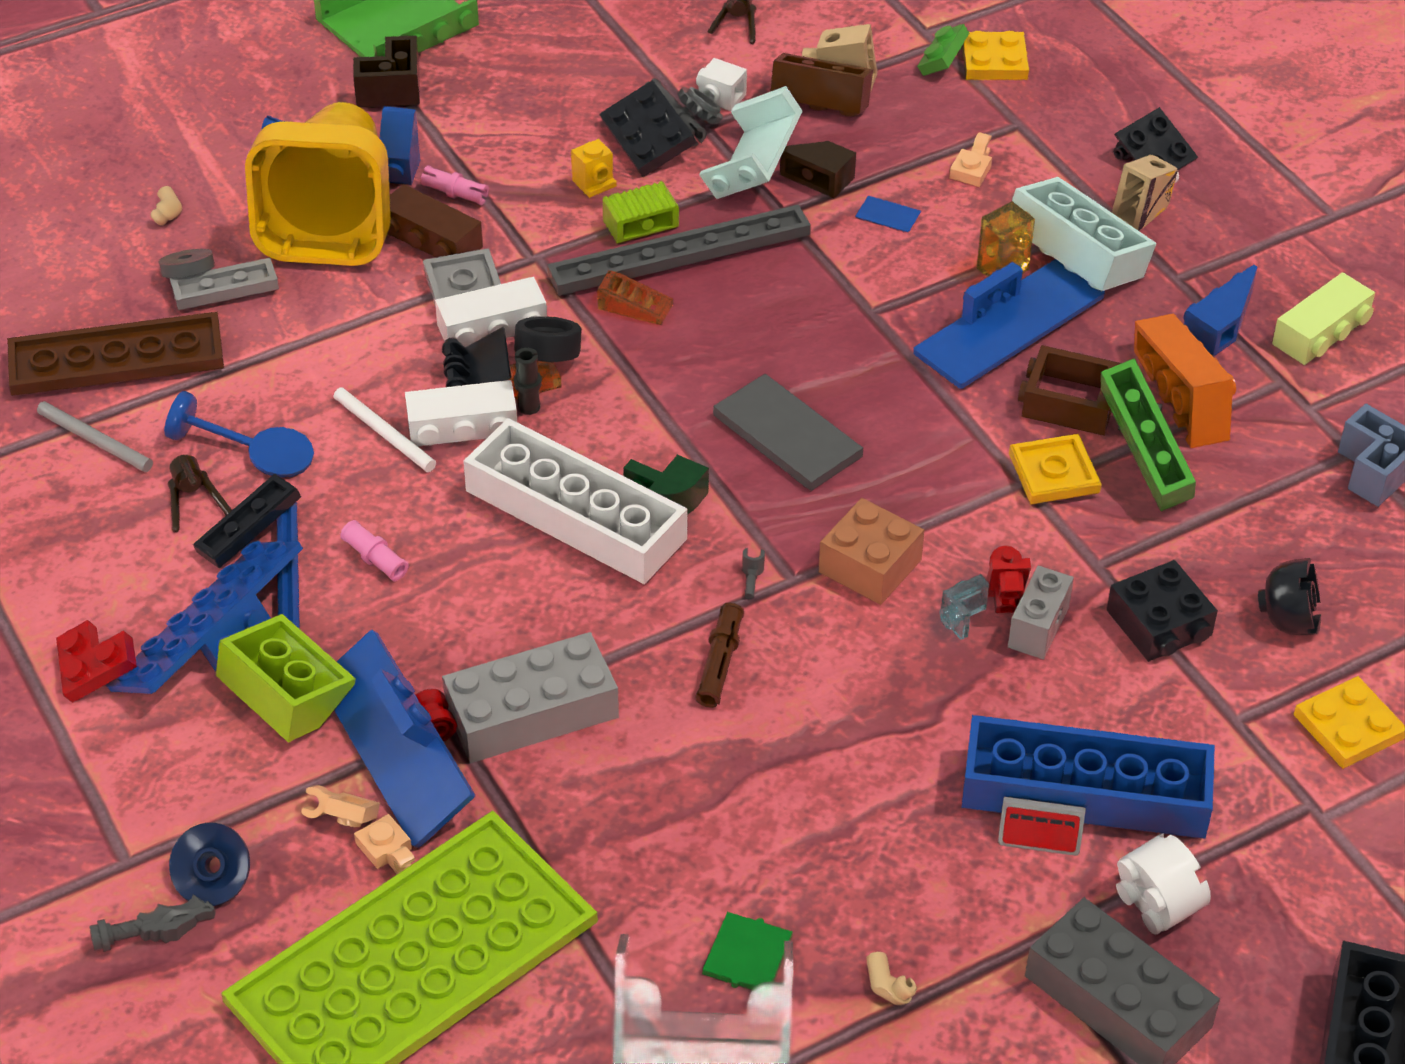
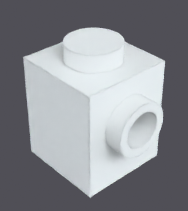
[696,58,747,111]

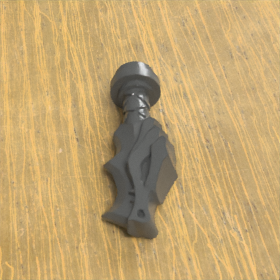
[89,894,216,952]

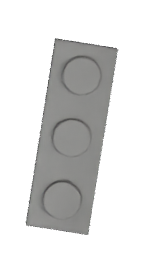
[170,258,279,310]

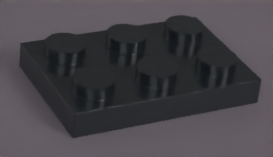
[599,80,697,177]

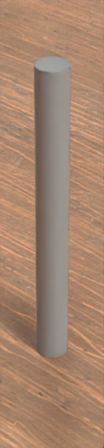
[37,401,153,472]

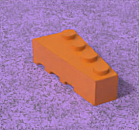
[1134,313,1236,449]

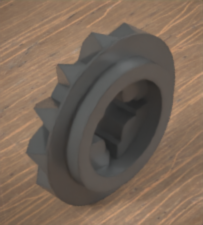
[678,87,723,124]

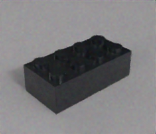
[1320,940,1405,1064]

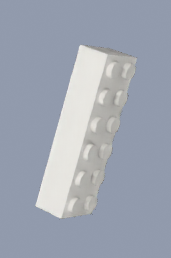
[463,418,687,584]

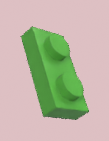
[917,24,970,76]

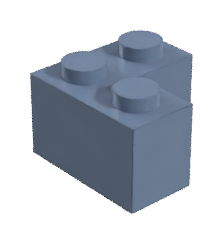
[1338,403,1405,507]

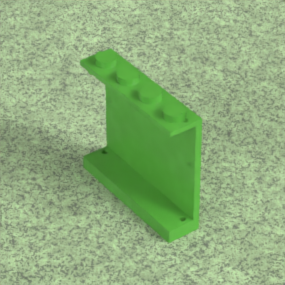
[314,0,479,57]

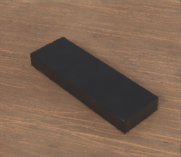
[192,474,301,568]

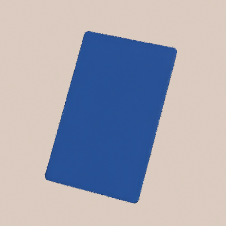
[855,196,921,232]

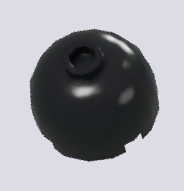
[1258,558,1321,635]

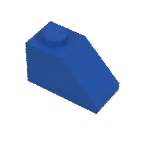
[379,106,421,185]

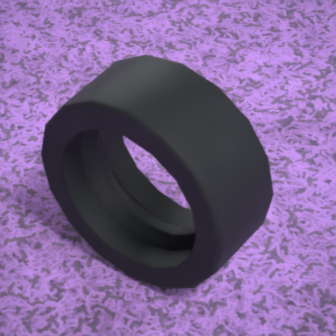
[514,317,582,362]

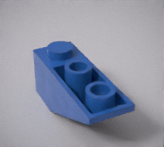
[1183,264,1258,357]

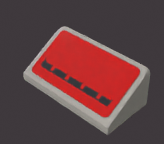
[998,797,1086,856]

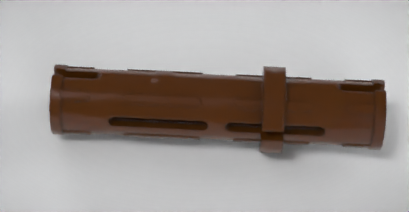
[695,602,744,708]

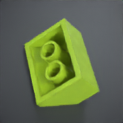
[216,614,356,742]

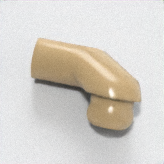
[151,186,182,225]
[866,952,917,1005]

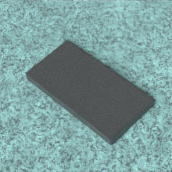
[713,374,863,491]

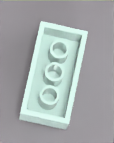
[1004,177,1157,291]

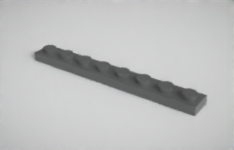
[547,204,811,296]

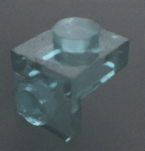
[939,574,989,640]

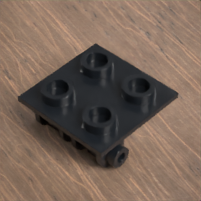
[1113,107,1198,170]
[442,327,511,387]

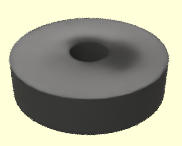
[158,249,215,278]

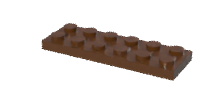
[7,311,224,396]

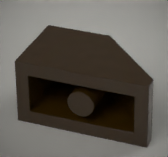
[780,141,856,198]

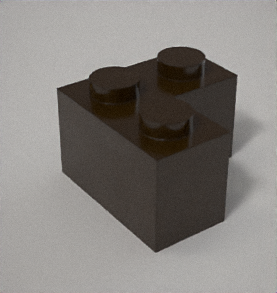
[353,35,420,108]

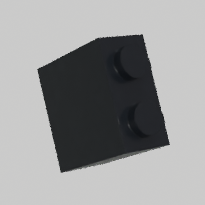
[1106,560,1218,662]

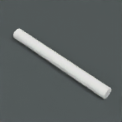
[334,387,436,472]

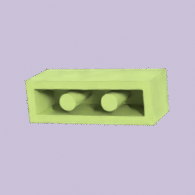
[1272,272,1375,365]

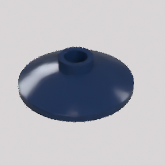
[169,823,250,906]

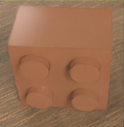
[818,498,925,605]

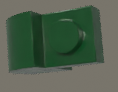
[623,454,709,515]

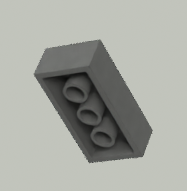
[1025,897,1220,1064]

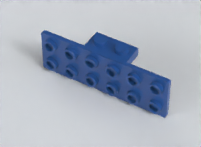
[913,259,1105,389]
[106,540,303,694]
[334,630,475,848]

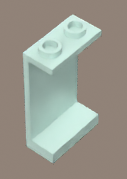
[699,86,802,199]

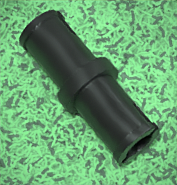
[514,348,542,415]

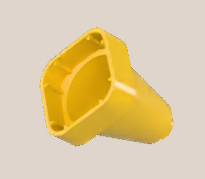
[245,102,391,266]

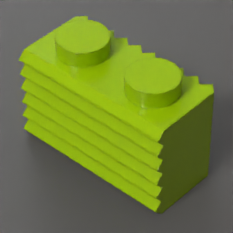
[602,181,679,244]

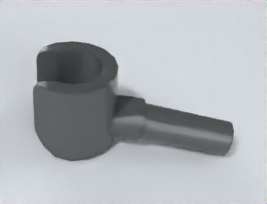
[742,548,765,599]

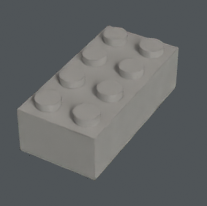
[442,632,619,763]

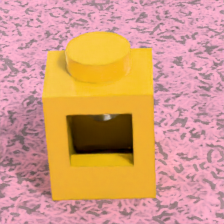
[571,139,617,198]

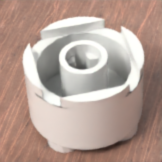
[1116,833,1211,935]

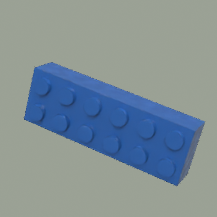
[961,715,1215,839]

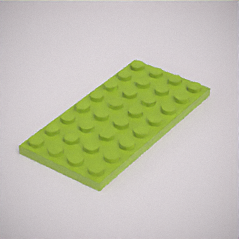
[221,810,598,1064]

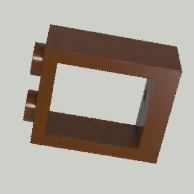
[1018,345,1121,436]

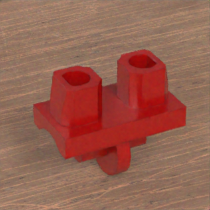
[984,546,1031,613]

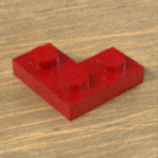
[56,620,137,703]

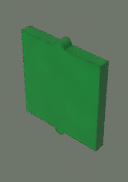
[702,912,793,995]

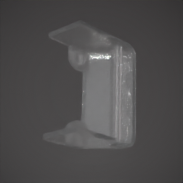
[613,934,793,1064]

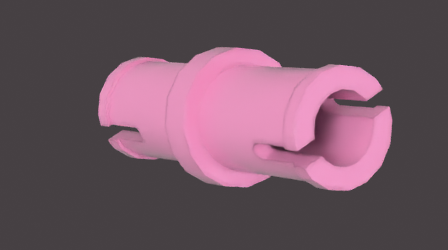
[421,165,489,206]
[340,520,409,581]

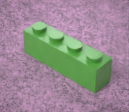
[1101,358,1196,511]

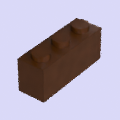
[770,53,873,116]
[387,184,483,258]

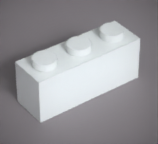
[435,277,547,347]
[405,380,517,446]

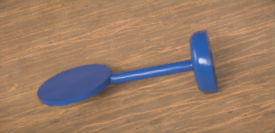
[164,391,314,478]

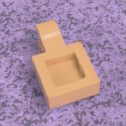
[949,132,992,187]
[301,785,380,827]
[354,814,415,875]

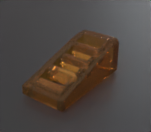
[597,270,673,325]

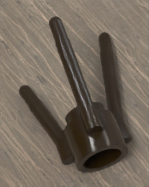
[708,0,757,44]
[168,455,232,532]

